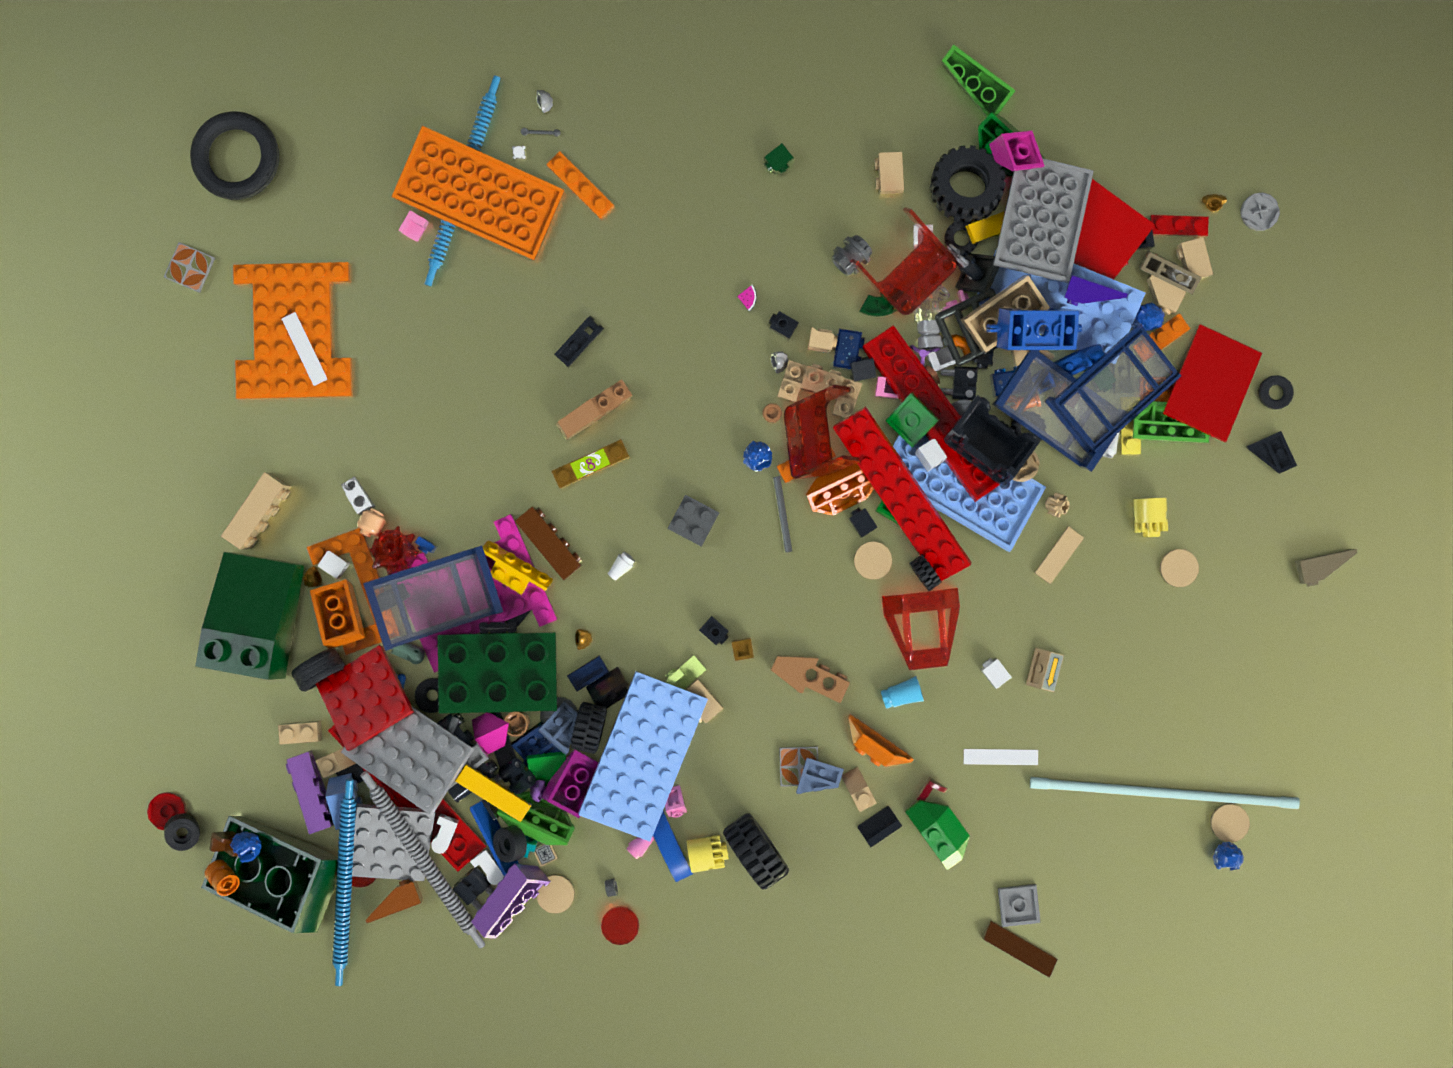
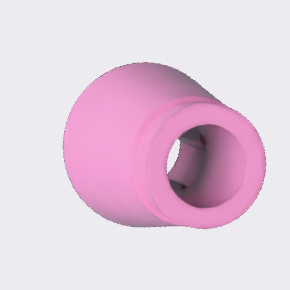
[626,837,654,859]

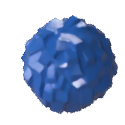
[1135,302,1165,331]
[743,441,772,472]
[230,831,262,863]
[1213,842,1244,871]

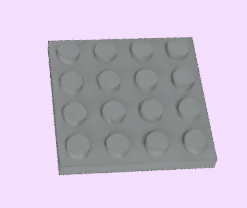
[352,804,435,881]

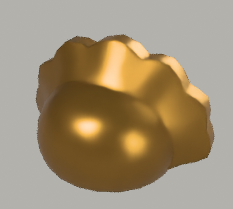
[1202,194,1227,211]
[303,566,322,587]
[575,629,592,650]

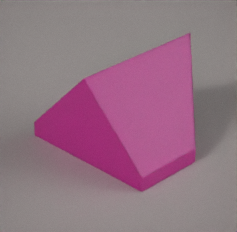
[471,712,509,754]

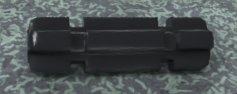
[479,622,517,634]

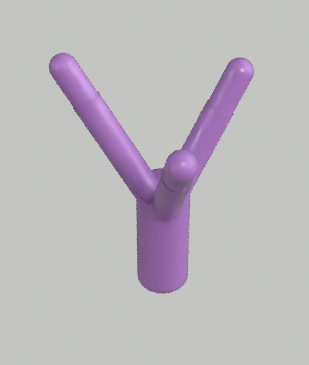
[910,345,941,366]

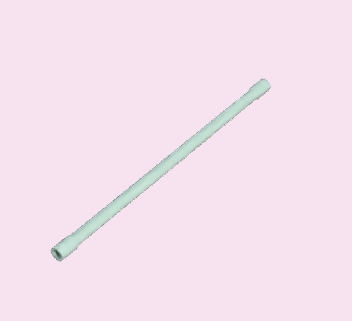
[1030,777,1300,809]

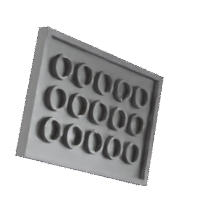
[993,158,1094,283]
[341,706,474,815]

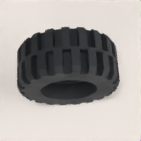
[930,145,1006,223]
[723,813,789,890]

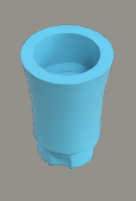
[881,676,924,709]

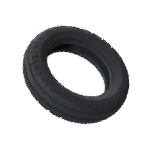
[190,111,279,200]

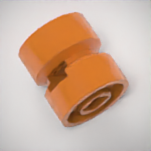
[205,860,240,896]

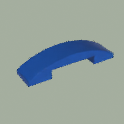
[1031,344,1105,394]
[653,810,693,882]

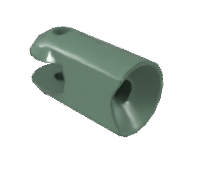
[390,637,425,664]

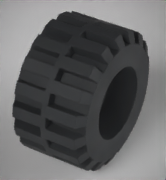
[571,702,607,754]

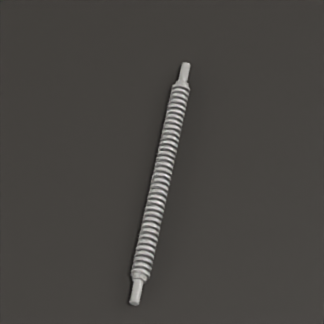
[360,771,485,948]

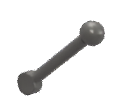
[521,128,561,137]

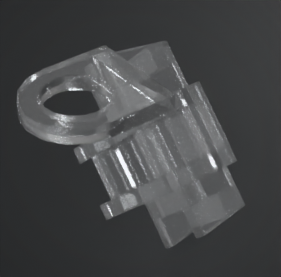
[909,284,950,321]

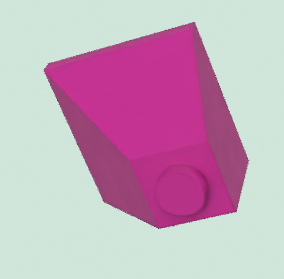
[989,131,1045,171]

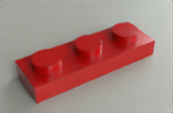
[1150,215,1209,237]

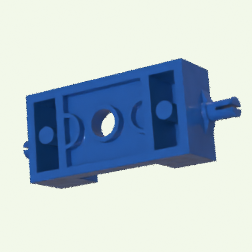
[986,308,1082,350]

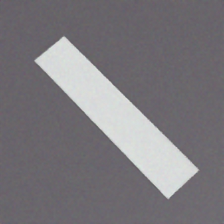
[282,312,327,386]
[964,749,1038,765]

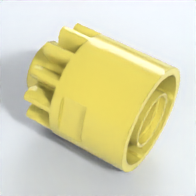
[1133,498,1168,537]
[687,835,729,873]

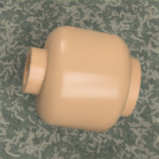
[357,508,386,538]

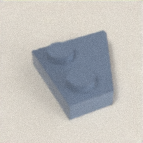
[538,701,577,755]
[796,757,844,794]

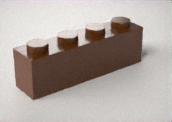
[515,506,582,580]

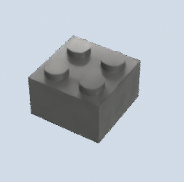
[667,495,719,547]

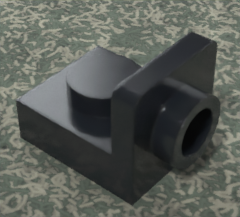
[972,342,994,370]

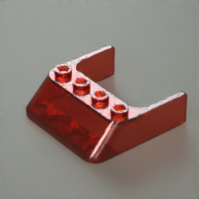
[850,207,957,315]
[784,385,860,479]

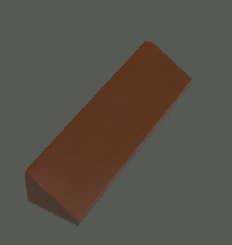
[982,921,1058,978]

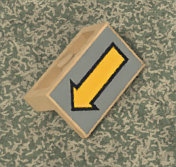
[1026,648,1064,692]

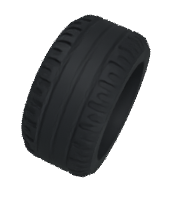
[291,648,345,692]

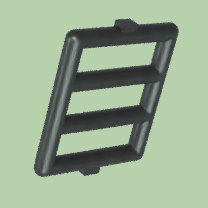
[935,288,997,366]

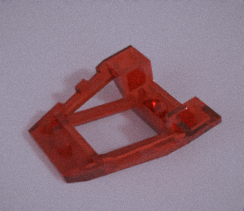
[882,588,960,670]

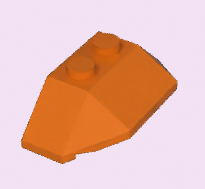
[806,462,874,516]
[848,714,914,767]

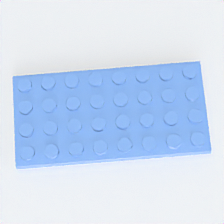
[977,250,1146,364]
[893,435,1046,552]
[578,671,708,841]

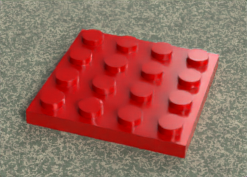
[316,645,414,751]

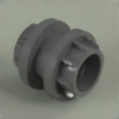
[832,235,872,276]

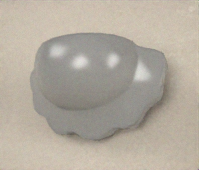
[536,90,553,113]
[771,351,789,373]

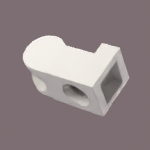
[341,476,376,515]
[431,814,459,854]
[470,848,504,885]

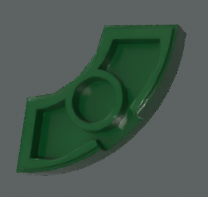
[859,287,911,317]

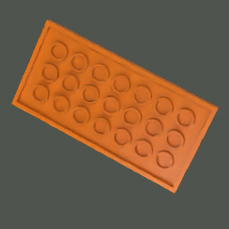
[392,126,564,261]

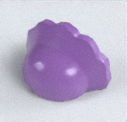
[530,780,546,803]

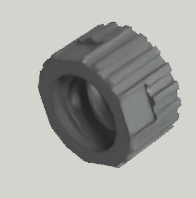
[605,878,618,897]

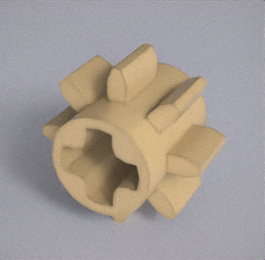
[1045,492,1070,518]

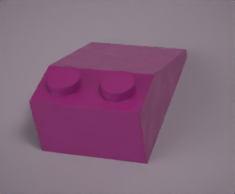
[541,749,598,818]

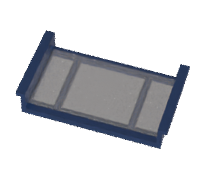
[1044,320,1181,453]
[992,350,1128,472]
[363,546,503,651]

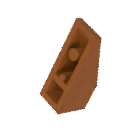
[366,878,423,923]

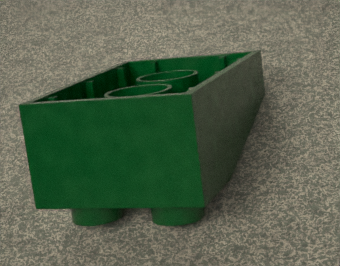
[195,552,304,680]
[201,816,338,934]

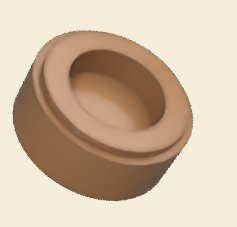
[763,403,782,423]

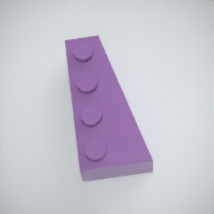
[286,750,334,834]
[471,864,551,939]

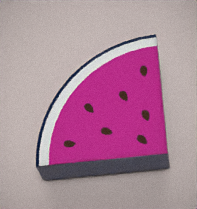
[737,285,757,312]

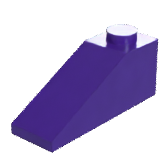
[1063,275,1128,306]

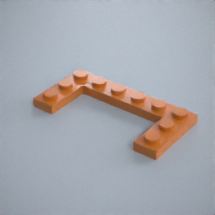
[307,528,401,655]

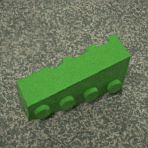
[941,45,1016,117]

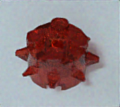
[369,526,419,575]

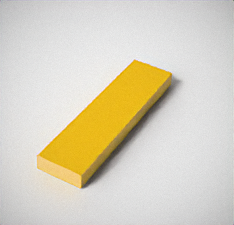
[455,764,531,822]

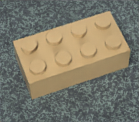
[961,275,1050,352]
[221,472,291,550]

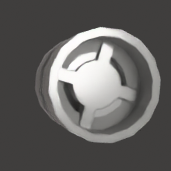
[917,320,943,349]

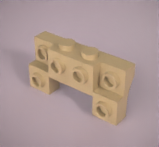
[777,360,862,418]

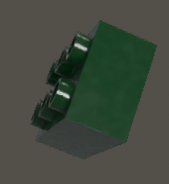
[438,632,557,714]

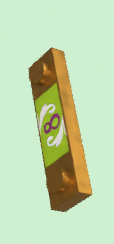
[552,439,629,488]

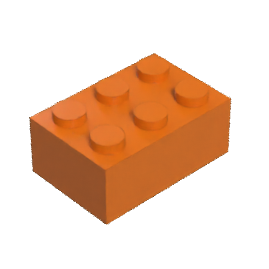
[310,579,366,649]

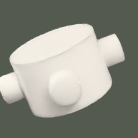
[512,145,526,159]

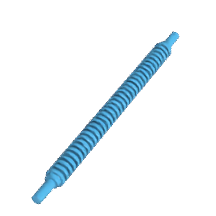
[424,76,501,287]
[332,778,356,986]

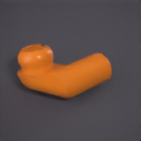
[951,334,971,355]

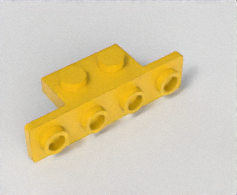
[482,540,553,595]

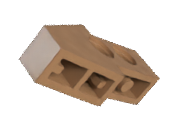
[556,379,632,440]
[770,655,850,703]

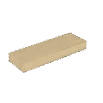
[1034,526,1084,584]

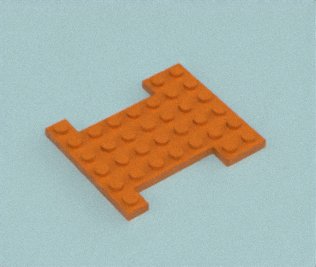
[233,262,352,399]

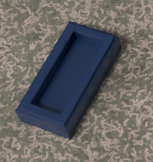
[567,655,610,692]

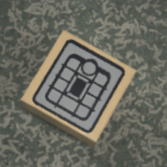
[534,844,558,867]

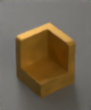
[732,638,754,661]

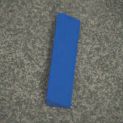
[470,800,519,876]

